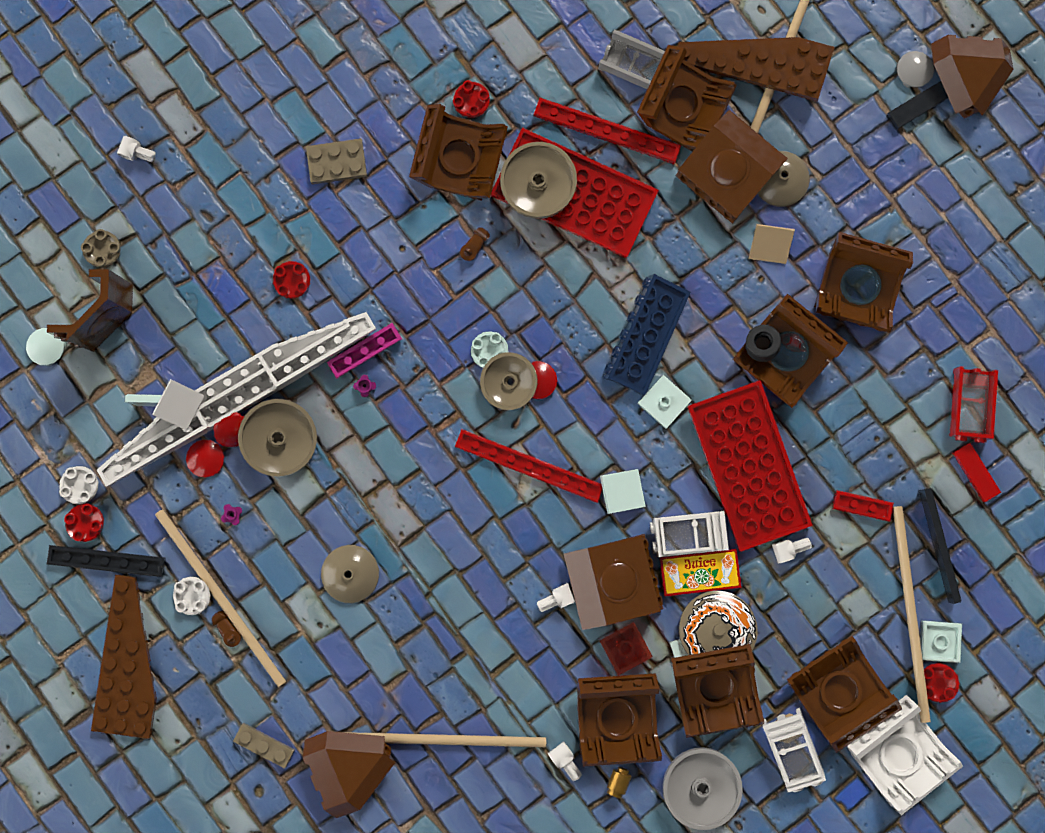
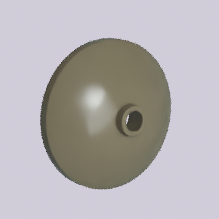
[758,151,810,207]
[480,352,538,410]
[321,545,379,603]

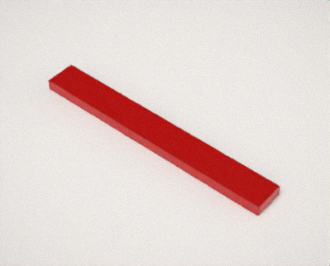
[533,98,681,164]
[455,429,603,503]

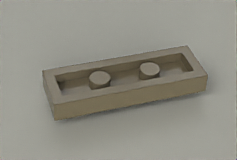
[233,723,295,769]

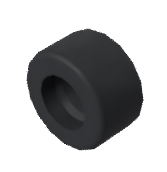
[745,325,781,362]

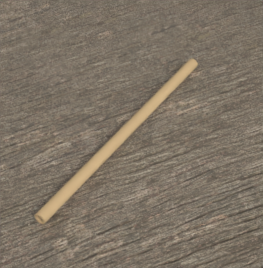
[751,0,810,133]
[893,506,931,723]
[155,509,286,687]
[345,732,546,747]

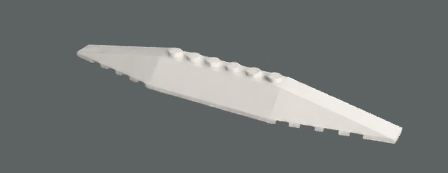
[97,312,376,487]

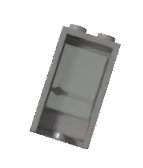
[598,29,665,89]

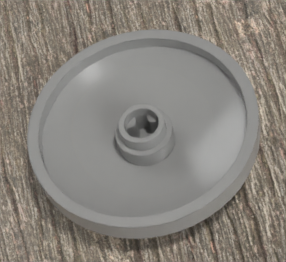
[663,748,743,830]

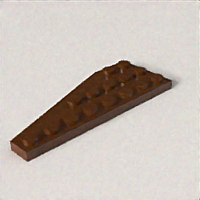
[678,37,835,102]
[91,574,157,739]

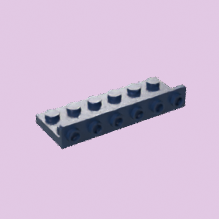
[603,274,691,396]

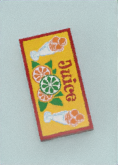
[659,549,742,596]

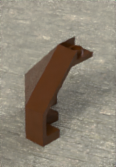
[931,34,1014,118]
[303,731,396,818]

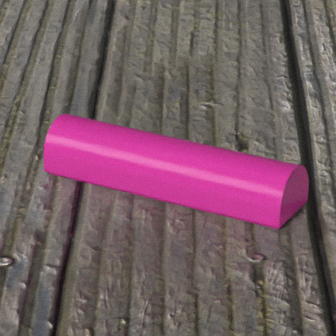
[327,323,402,378]

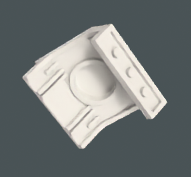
[847,695,963,815]

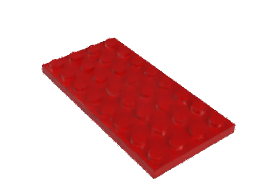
[491,127,659,259]
[687,380,813,552]

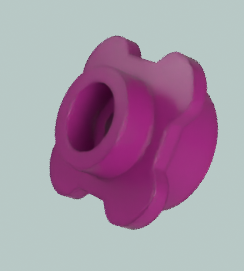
[353,375,376,397]
[221,504,243,525]

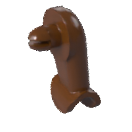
[460,227,490,261]
[211,610,241,647]

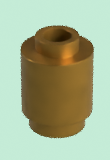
[607,767,632,799]

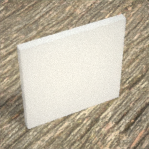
[152,379,204,430]

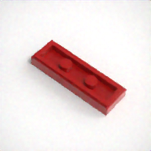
[952,443,1001,502]
[832,490,894,522]

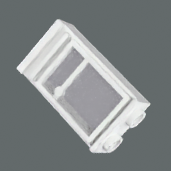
[650,511,729,557]
[762,708,826,792]

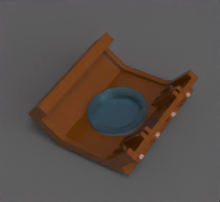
[814,232,913,333]
[732,294,848,408]

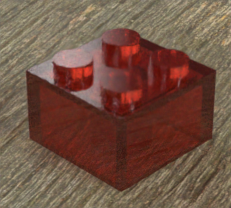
[598,621,653,676]

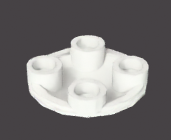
[59,466,99,504]
[173,577,210,615]

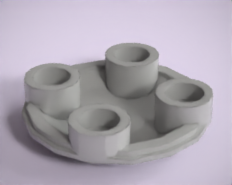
[896,51,934,88]

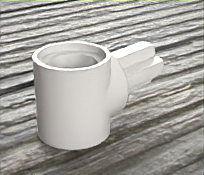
[117,136,156,162]
[772,538,812,564]
[537,583,575,612]
[548,742,582,781]

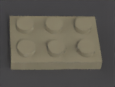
[306,138,367,184]

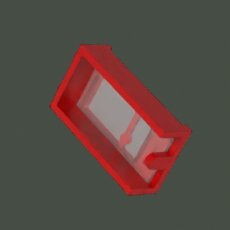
[949,366,998,443]

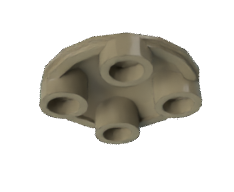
[81,229,121,267]

